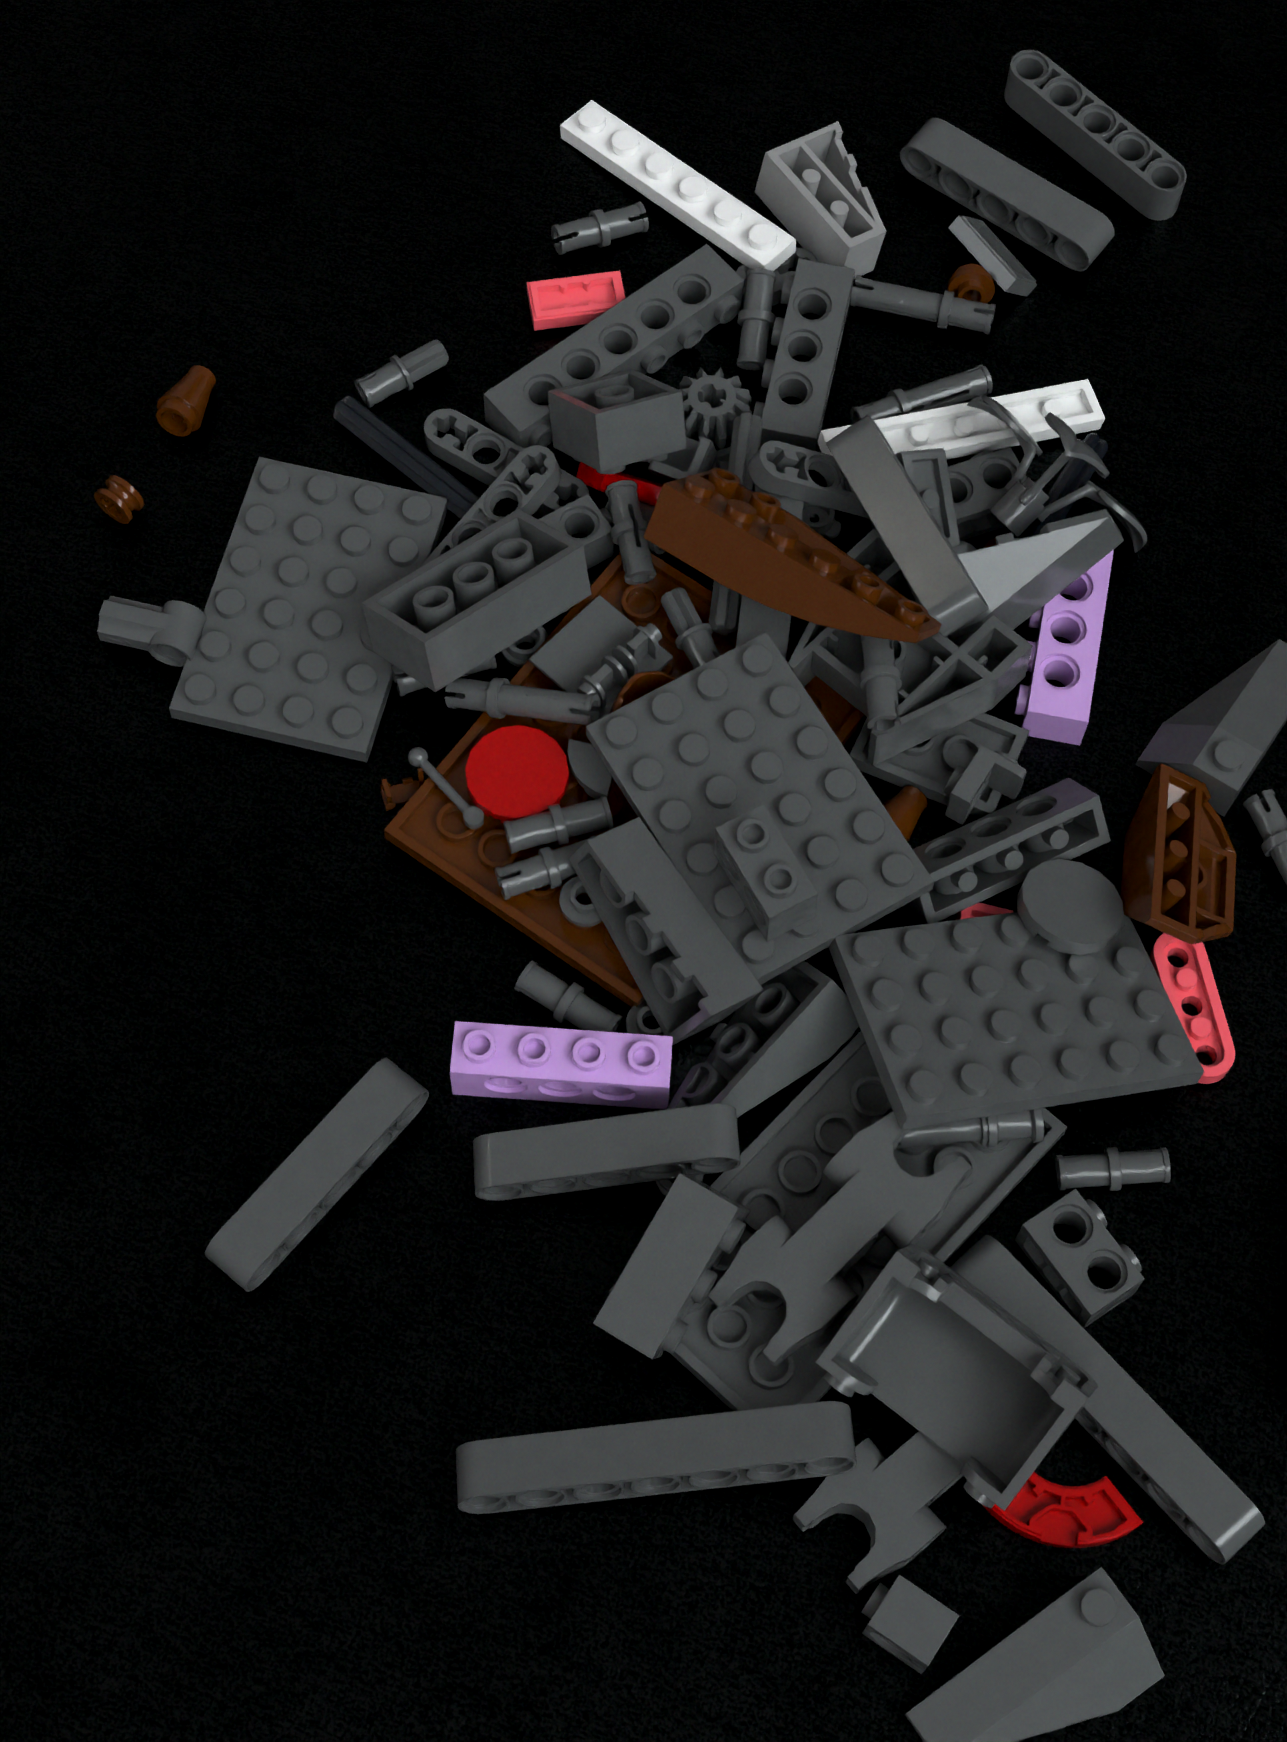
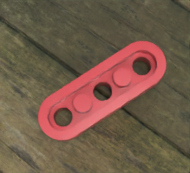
[1150,933,1235,1084]

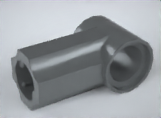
[97,596,207,667]

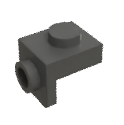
[943,745,1027,825]

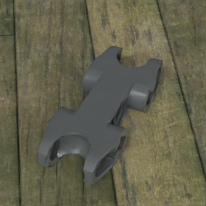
[708,1111,972,1367]
[792,1431,963,1594]

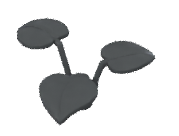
[967,395,1147,553]

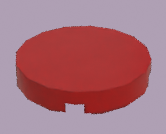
[465,725,569,823]

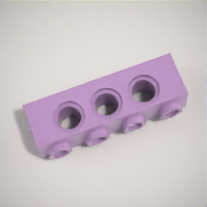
[1014,550,1114,746]
[450,1021,673,1110]

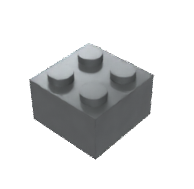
[547,369,686,474]

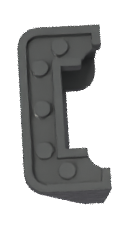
[816,1245,1098,1511]

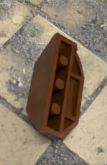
[1120,763,1236,945]

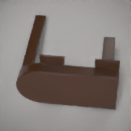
[379,768,424,811]

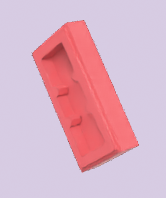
[527,270,625,331]

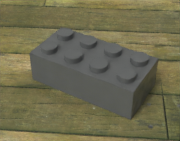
[362,509,592,692]

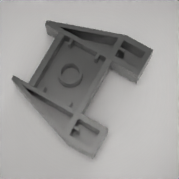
[788,527,1033,766]

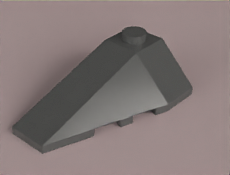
[903,509,1124,647]
[1136,639,1287,817]
[666,960,859,1118]
[905,1567,1165,1742]

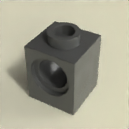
[538,494,614,570]
[861,1575,959,1675]

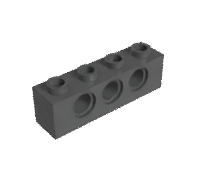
[753,258,855,451]
[902,778,1111,924]

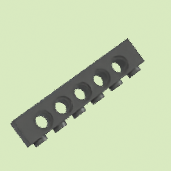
[484,244,744,448]

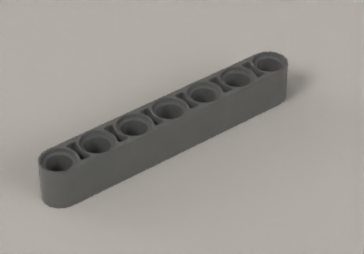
[950,1235,1265,1565]
[456,1401,857,1514]

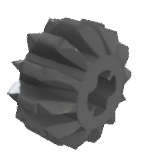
[679,367,752,450]

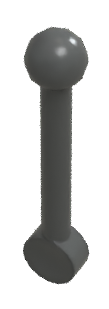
[408,747,484,829]

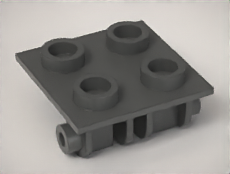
[529,595,673,720]

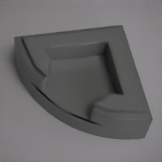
[568,739,614,800]

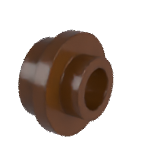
[947,264,995,303]

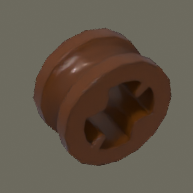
[94,475,145,524]

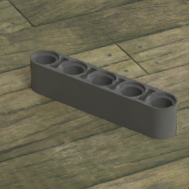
[1004,50,1187,221]
[900,118,1115,272]
[826,414,989,638]
[205,1057,429,1292]
[473,1104,740,1201]

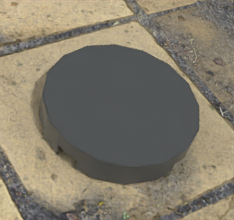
[1017,859,1124,955]

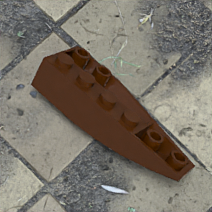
[643,468,942,643]

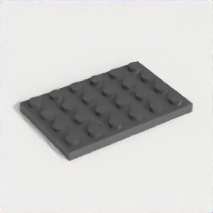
[169,457,448,762]
[586,632,934,985]
[828,912,1204,1130]

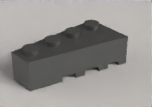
[569,817,764,1045]

